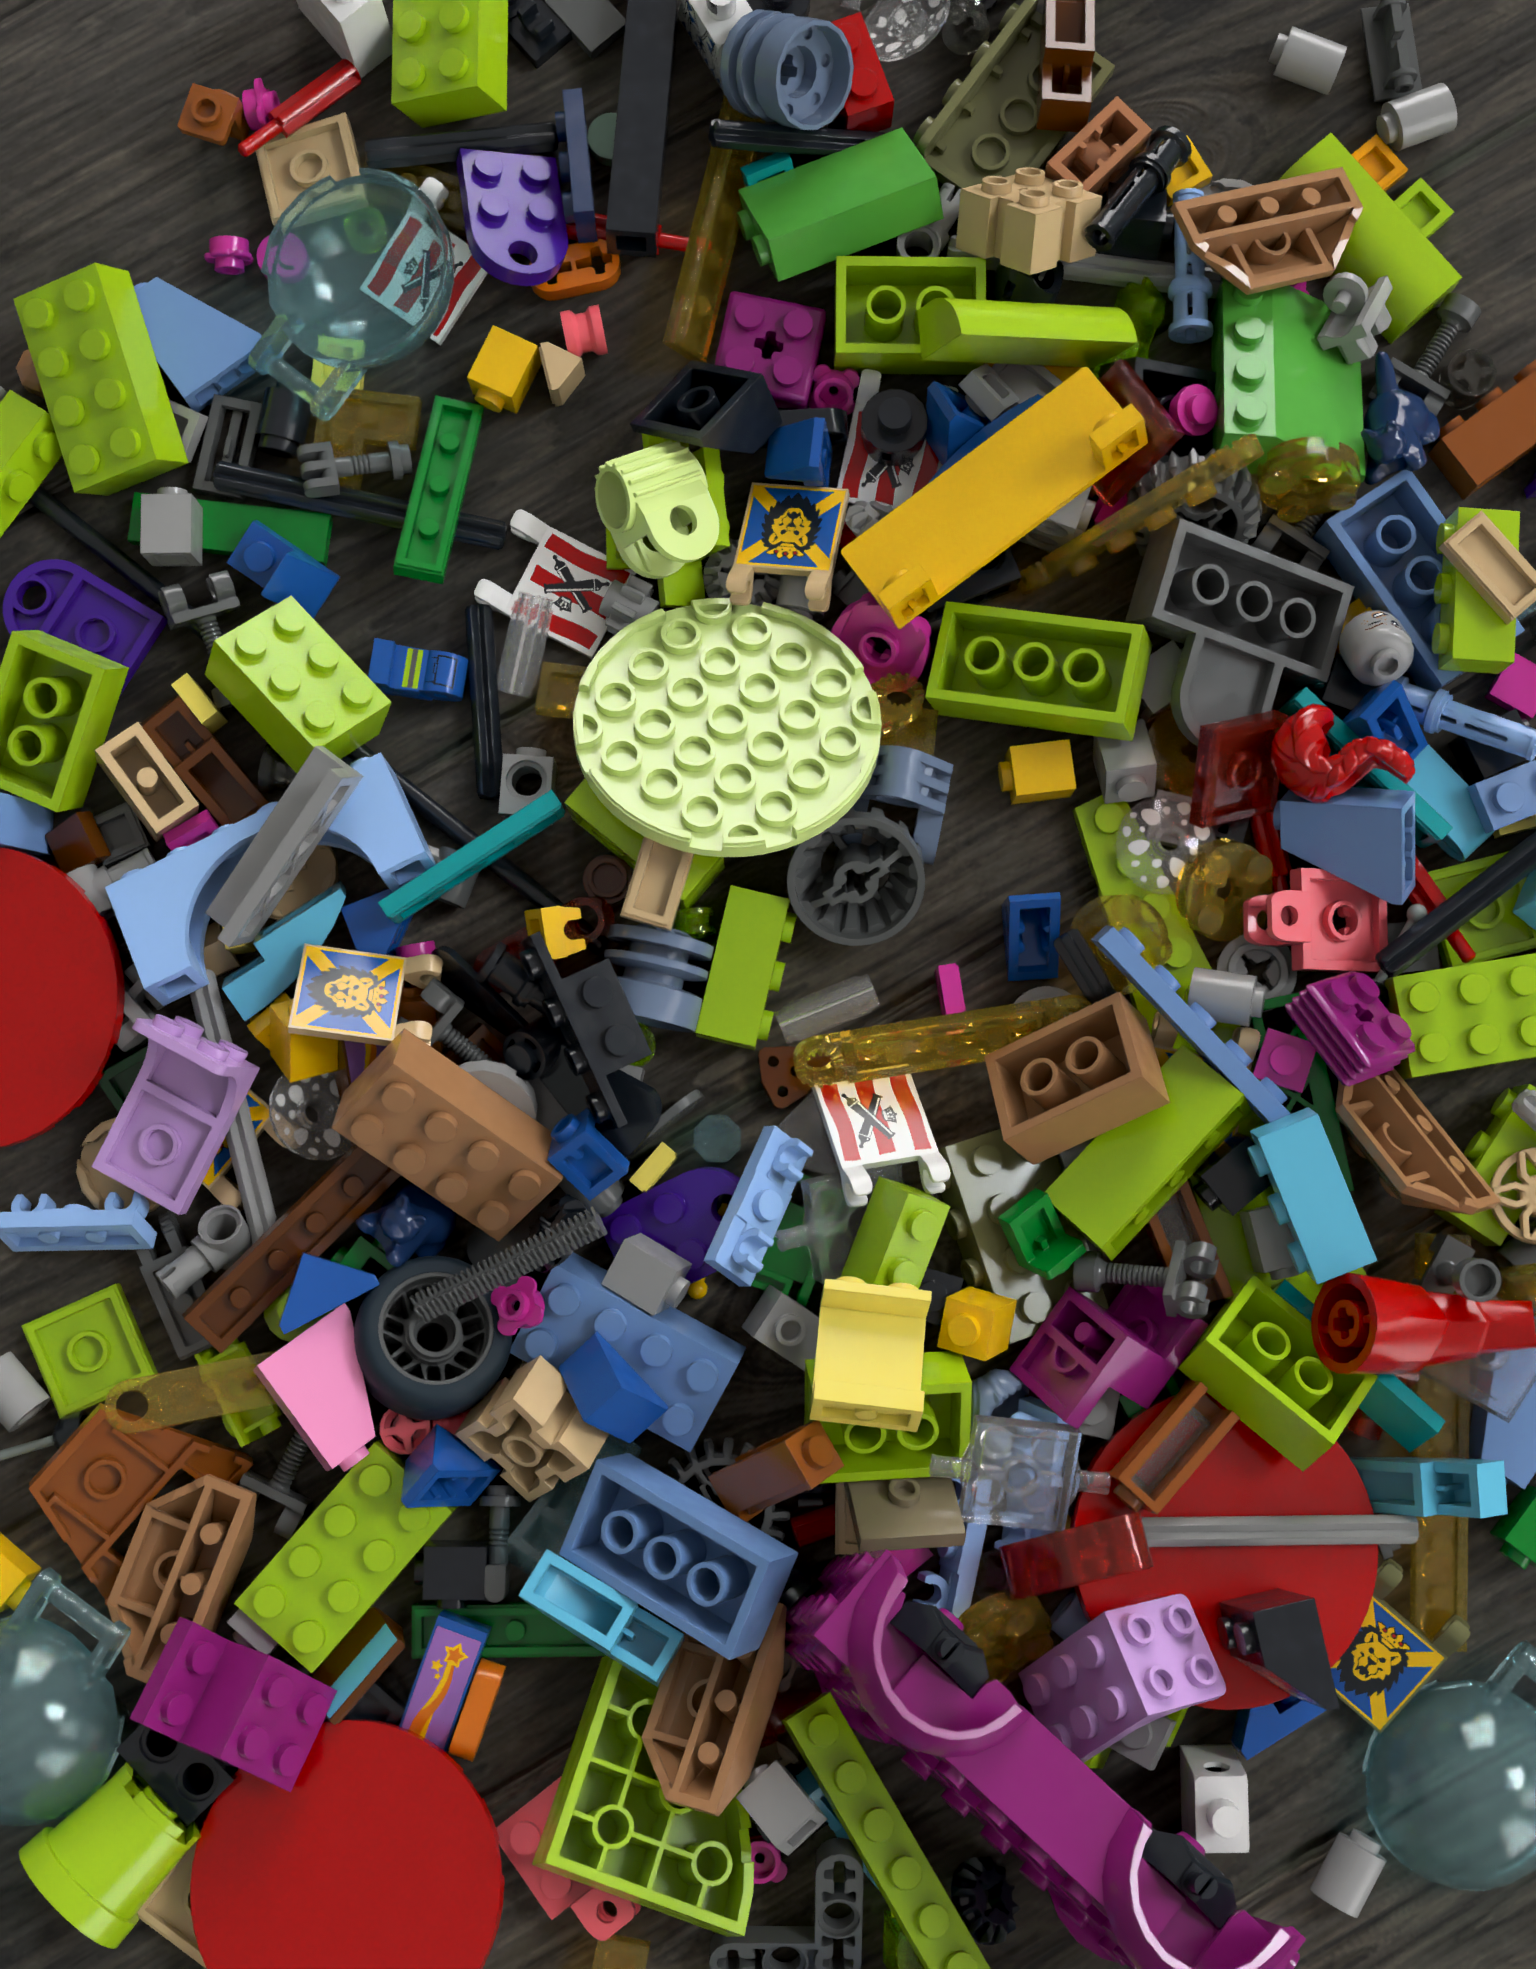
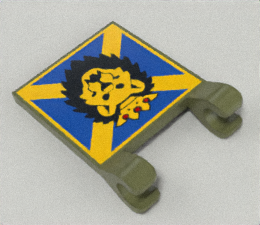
[1331,1558,1470,1734]

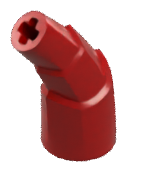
[1311,1272,1536,1374]

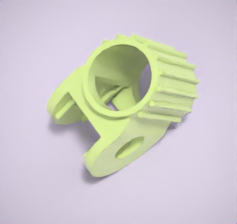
[594,440,719,579]

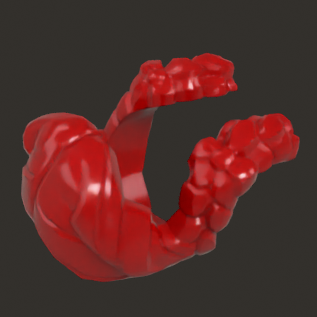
[1271,703,1415,803]

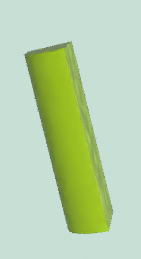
[1279,133,1462,344]
[917,298,1138,368]
[1045,1044,1252,1261]

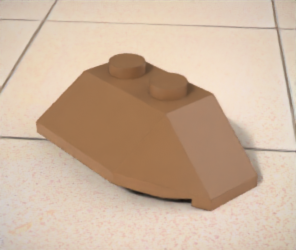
[1170,167,1364,295]
[1335,1068,1501,1215]
[107,1474,257,1684]
[641,1603,787,1817]

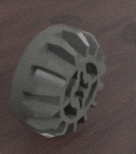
[787,806,925,946]

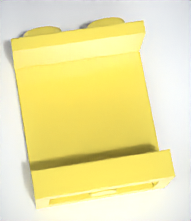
[809,1276,932,1432]

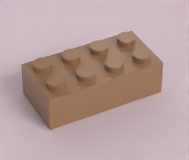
[331,1028,563,1241]

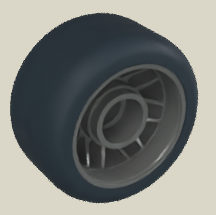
[354,1256,512,1420]

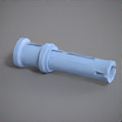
[1168,188,1214,344]
[1395,676,1536,761]

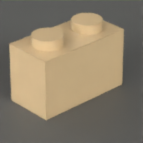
[95,722,199,842]

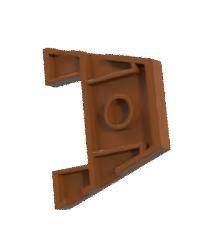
[29,1403,253,1608]

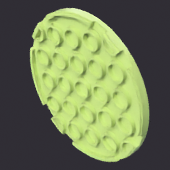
[573,598,882,857]

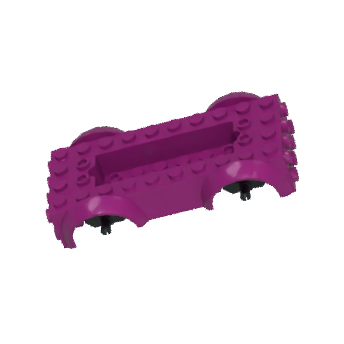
[785,1549,1306,1969]

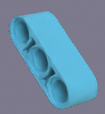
[1407,744,1496,861]

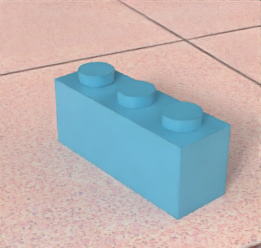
[1247,1107,1377,1285]

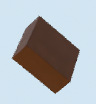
[45,811,111,874]

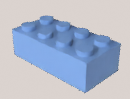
[1313,470,1525,692]
[510,1252,746,1452]
[559,1453,798,1660]

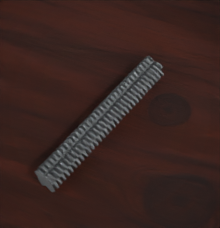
[410,1206,607,1323]

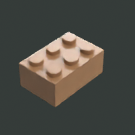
[984,992,1170,1165]

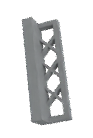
[205,746,363,948]

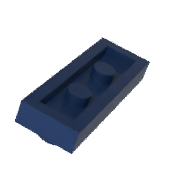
[555,88,598,243]

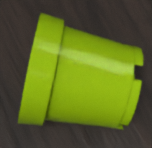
[19,1762,201,1949]

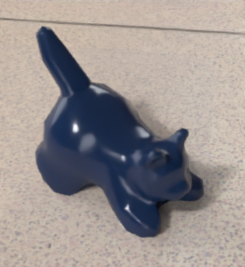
[1361,351,1440,485]
[356,1183,456,1268]

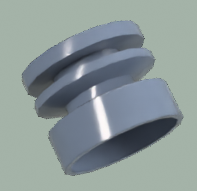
[720,9,854,130]
[604,923,714,1033]

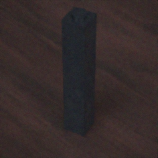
[606,0,680,258]

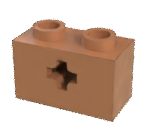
[1045,96,1152,195]

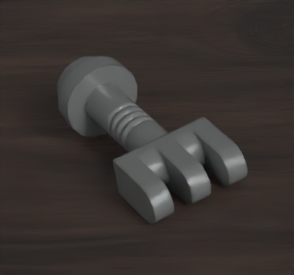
[296,440,412,498]
[479,1485,521,1603]

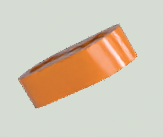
[529,239,621,301]
[448,1658,507,1762]

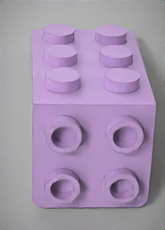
[92,1014,260,1215]
[1018,1594,1226,1763]

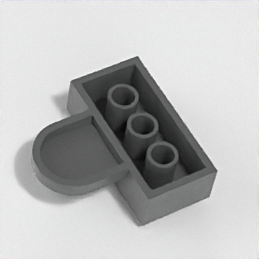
[1125,518,1354,751]

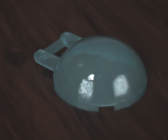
[248,168,455,421]
[0,1567,131,1826]
[1362,1640,1536,1891]

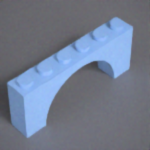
[105,752,436,1006]

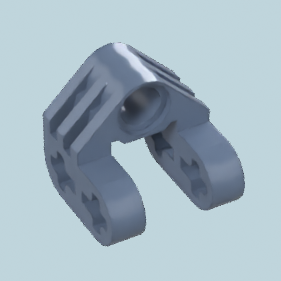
[835,745,954,865]

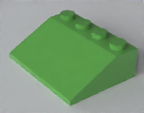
[1211,277,1366,482]

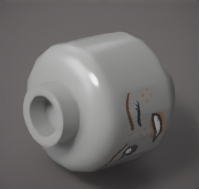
[1339,610,1414,686]

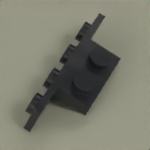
[520,931,652,1130]

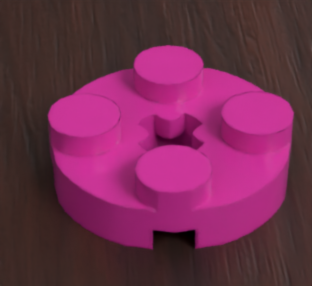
[831,592,932,694]

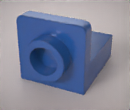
[547,1107,630,1201]

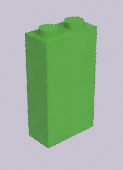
[736,127,944,282]

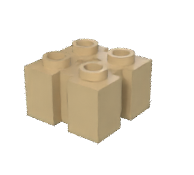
[956,167,1102,275]
[455,1355,609,1502]

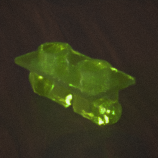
[1093,277,1166,378]

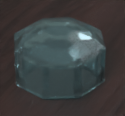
[694,1115,741,1163]

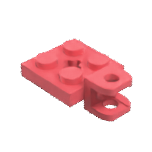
[1243,868,1388,974]
[496,1776,641,1941]

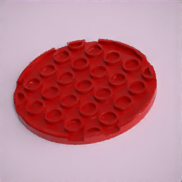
[0,847,125,1148]
[1069,1392,1378,1710]
[190,1719,505,1969]

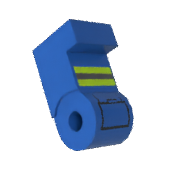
[368,638,469,701]

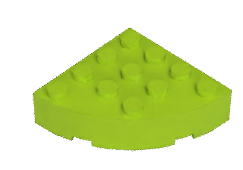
[532,1655,754,1937]

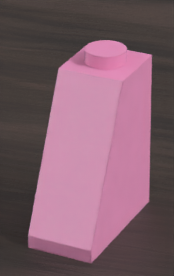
[253,1303,376,1472]

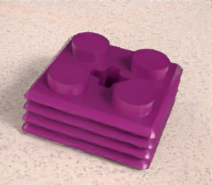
[715,291,826,410]
[1285,971,1415,1086]

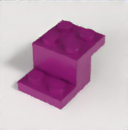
[1009,1284,1208,1429]
[129,1617,337,1792]

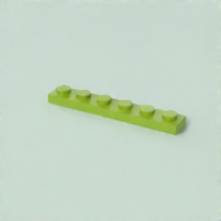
[782,1692,990,1969]

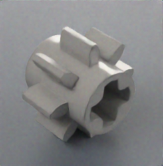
[599,574,660,635]

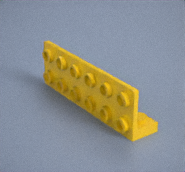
[841,367,1148,630]

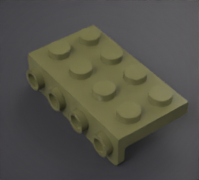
[913,0,1115,193]
[938,1129,1109,1344]

